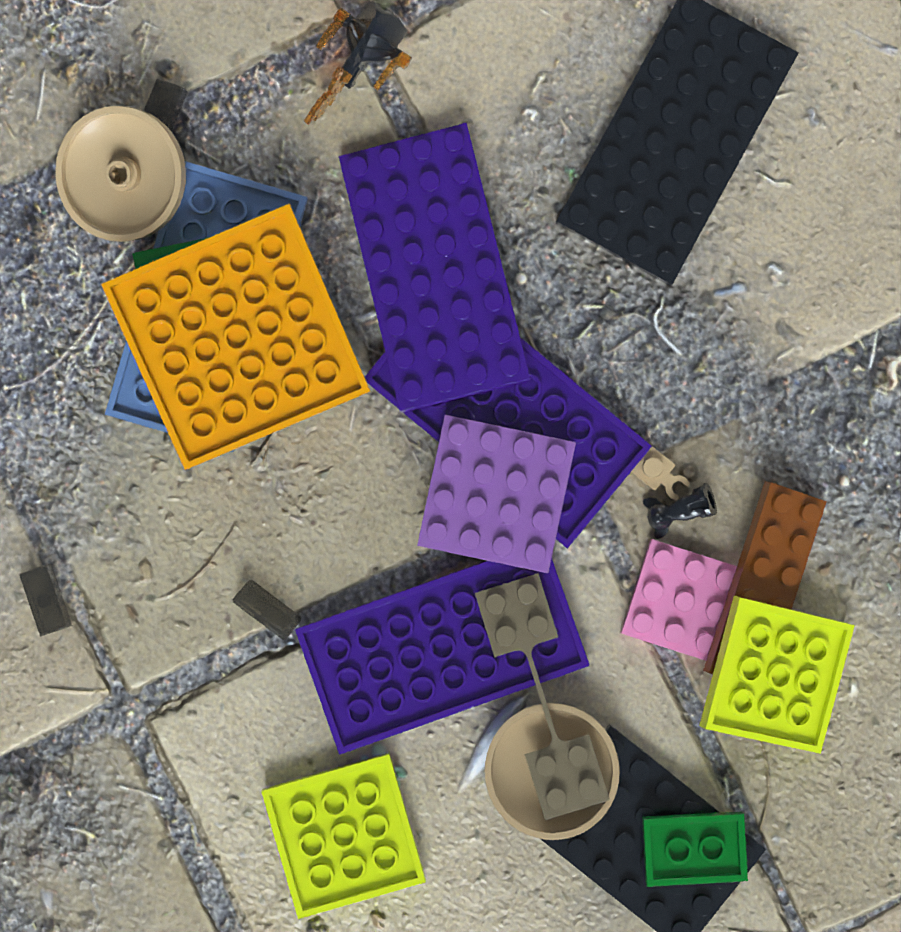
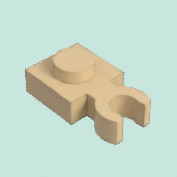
[631,447,690,500]

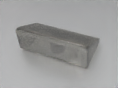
[143,79,188,132]
[19,564,72,637]
[232,580,302,640]

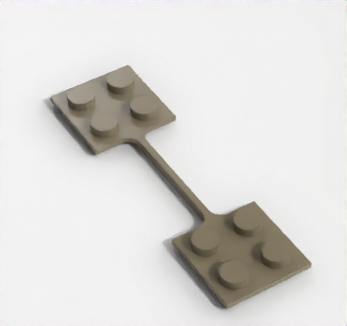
[475,574,610,820]

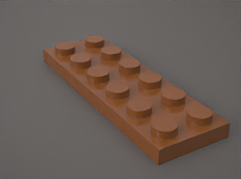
[703,481,827,675]

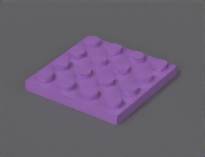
[417,415,576,573]

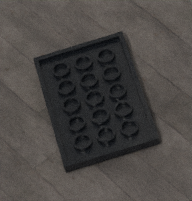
[539,724,766,932]

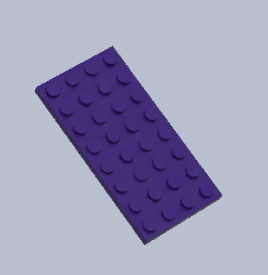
[338,122,531,413]
[365,337,652,549]
[295,558,590,755]

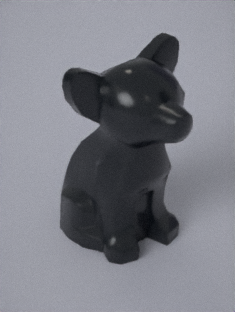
[643,483,717,539]

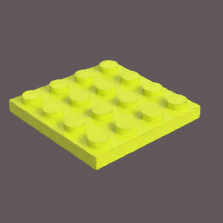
[699,596,855,754]
[261,752,426,919]

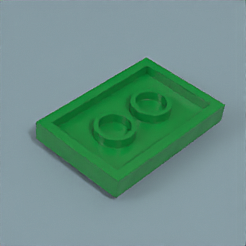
[642,811,748,887]

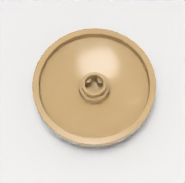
[56,106,186,242]
[485,703,620,840]

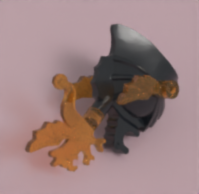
[304,1,412,125]

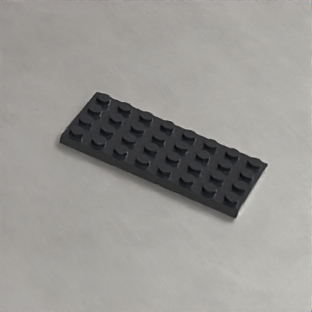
[556,0,799,286]

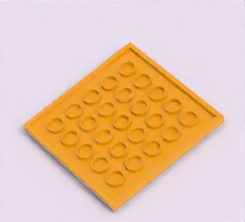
[101,203,370,470]

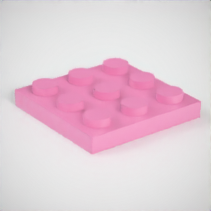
[620,539,737,661]

